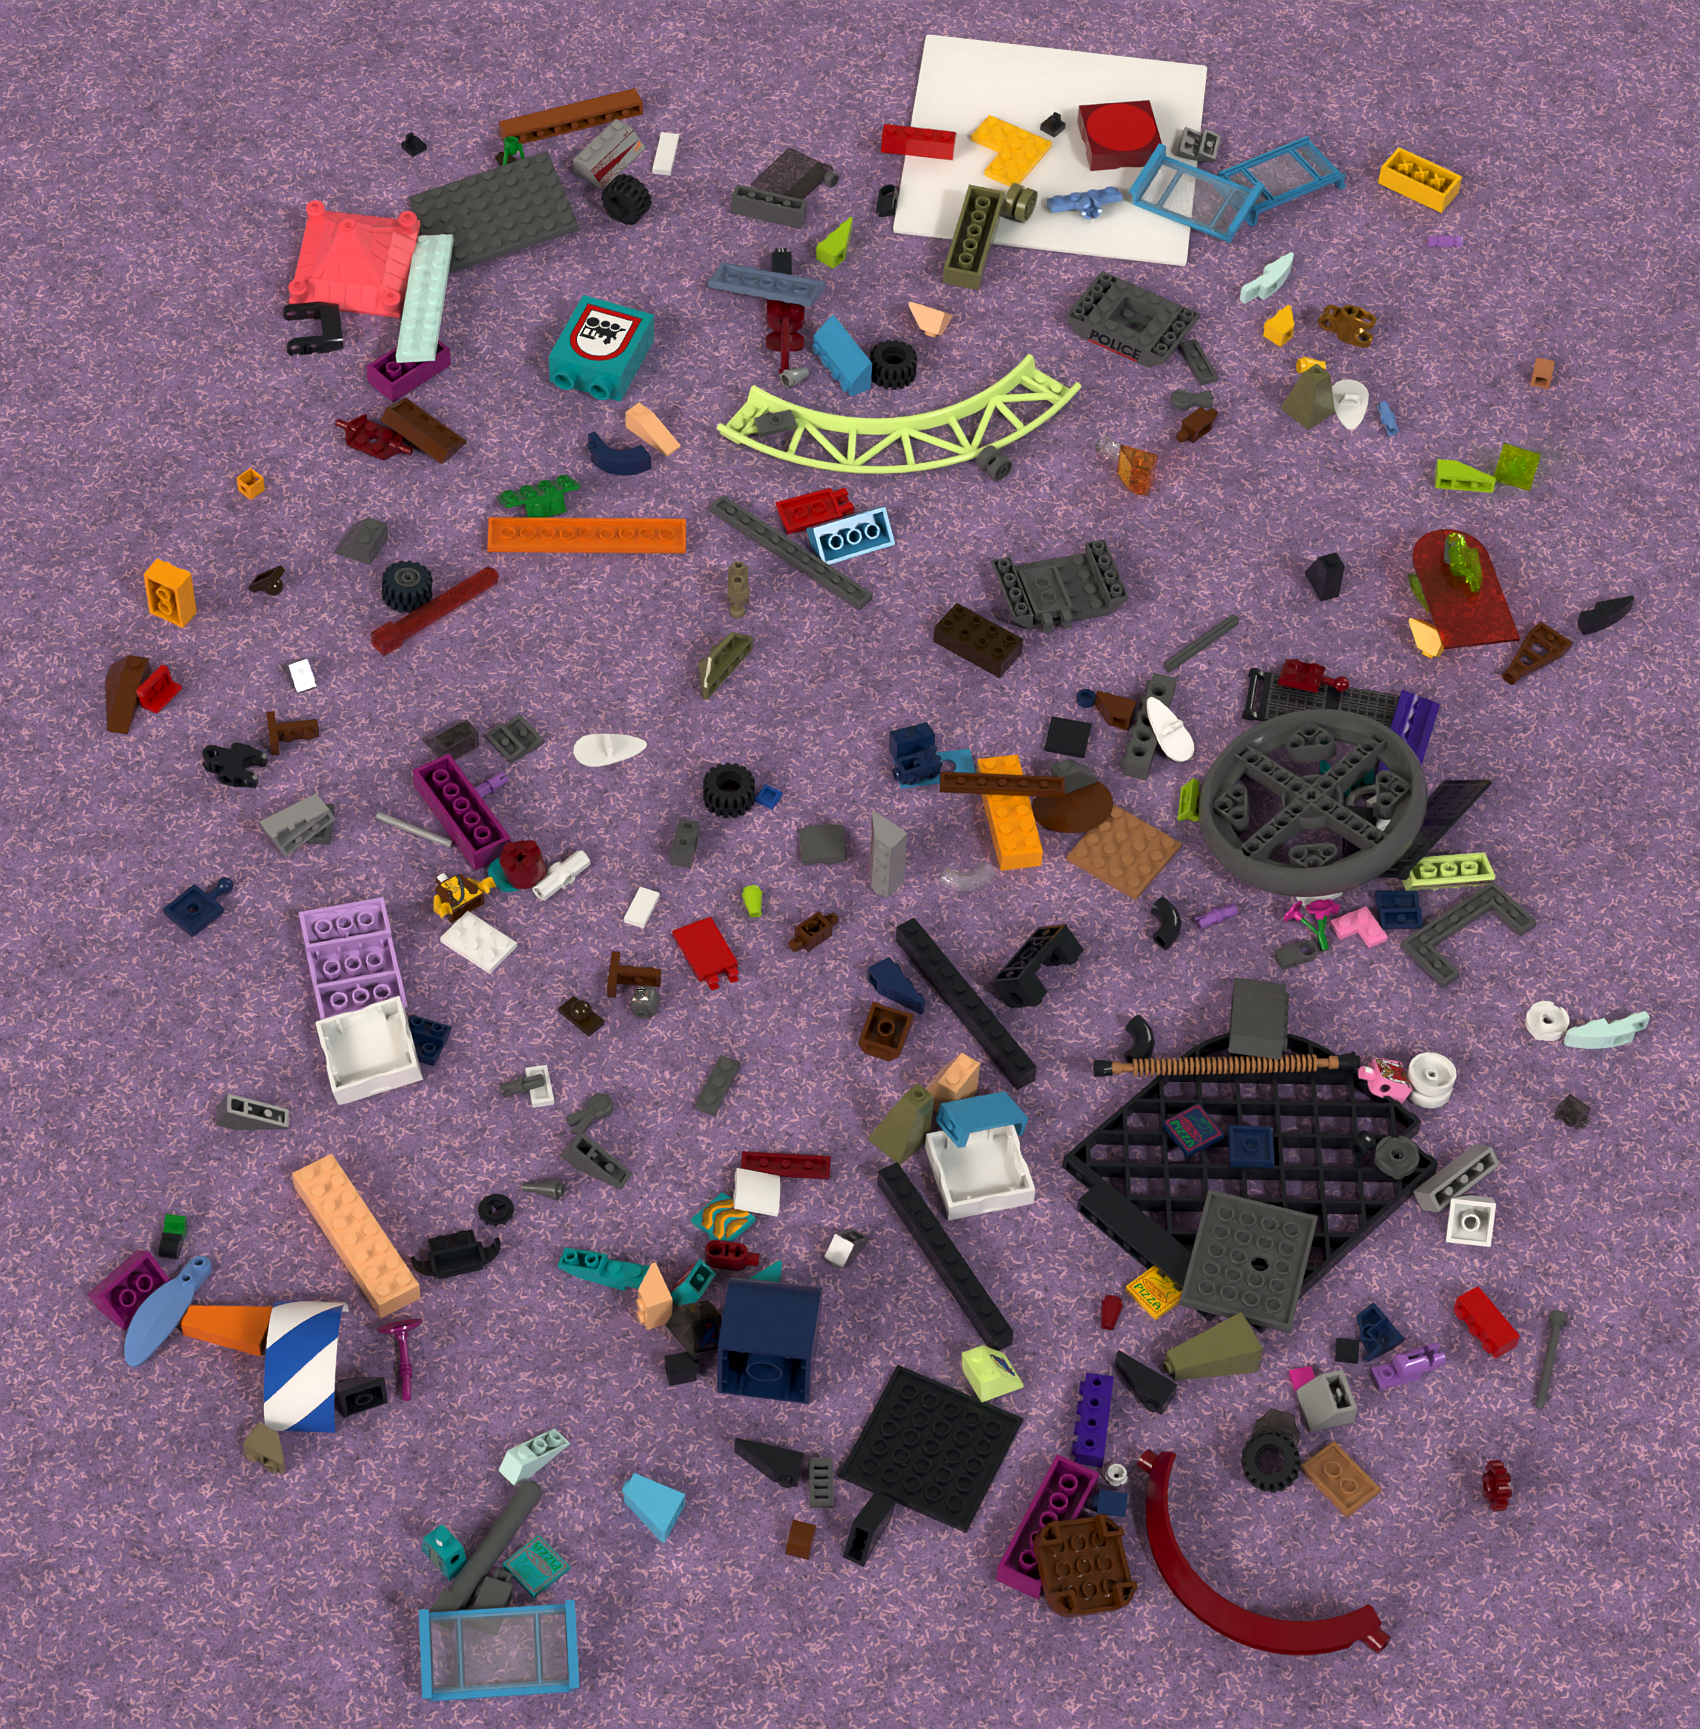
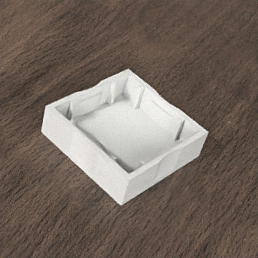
[316,996,423,1105]
[925,1124,1035,1220]

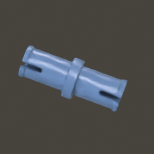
[1377,401,1399,436]

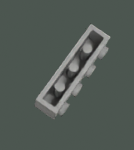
[1413,1144,1500,1212]

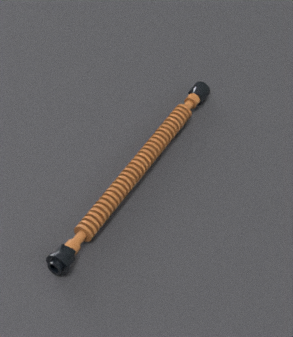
[1093,1051,1360,1077]

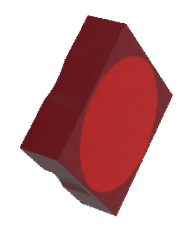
[1077,100,1162,171]

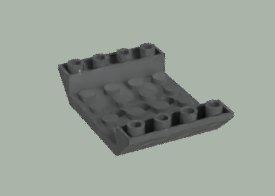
[991,539,1129,630]

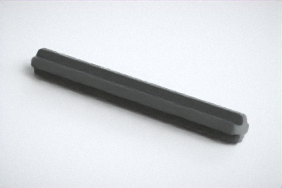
[1163,614,1239,672]

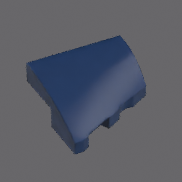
[1356,1302,1405,1362]

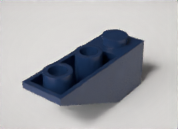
[867,957,925,1014]

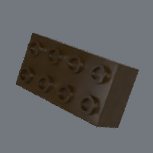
[933,603,1023,678]

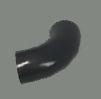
[1151,897,1182,950]
[1124,1015,1155,1063]

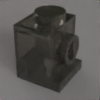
[1554,1094,1591,1130]

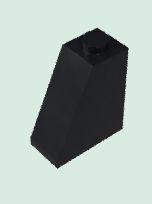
[1305,552,1345,601]
[843,1491,896,1567]

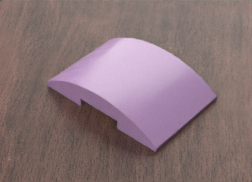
[298,897,408,1020]

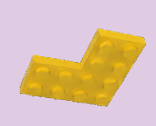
[971,115,1052,187]

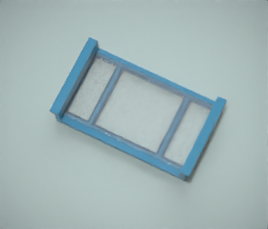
[1214,136,1346,227]
[1129,143,1264,243]
[419,1600,579,1702]

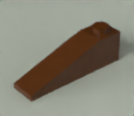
[105,655,151,735]

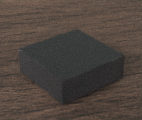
[1335,1338,1359,1364]

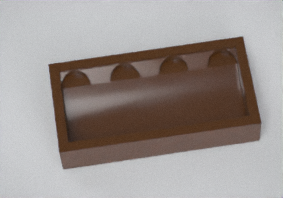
[381,397,466,464]

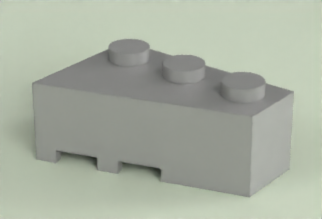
[259,794,336,856]

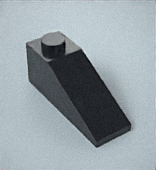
[1115,1350,1178,1415]
[735,1438,804,1488]

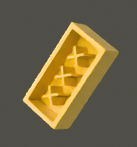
[1378,147,1462,213]

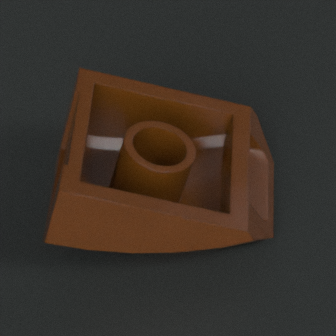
[858,1001,915,1062]

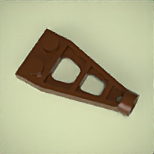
[1502,622,1573,685]

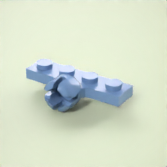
[1047,186,1122,220]

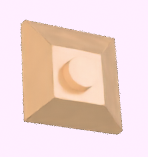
[909,302,953,338]

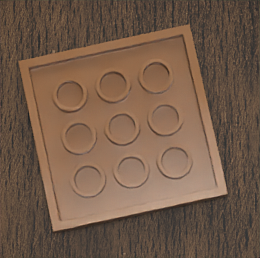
[1066,804,1182,900]

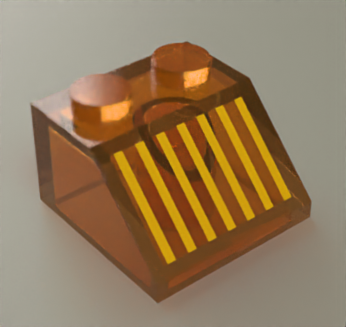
[1117,445,1158,496]

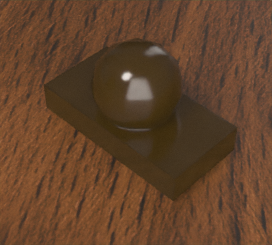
[249,565,285,596]
[558,996,604,1037]

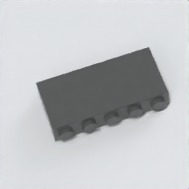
[1228,977,1289,1060]

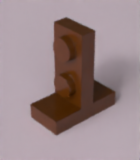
[266,711,319,756]
[607,951,661,998]

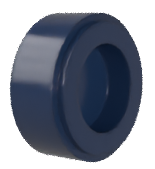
[1076,689,1096,708]

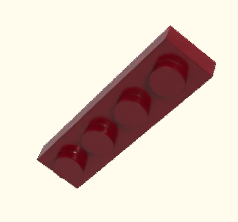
[741,1151,831,1180]

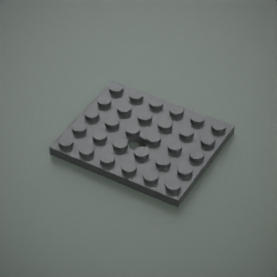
[1179,1189,1318,1333]

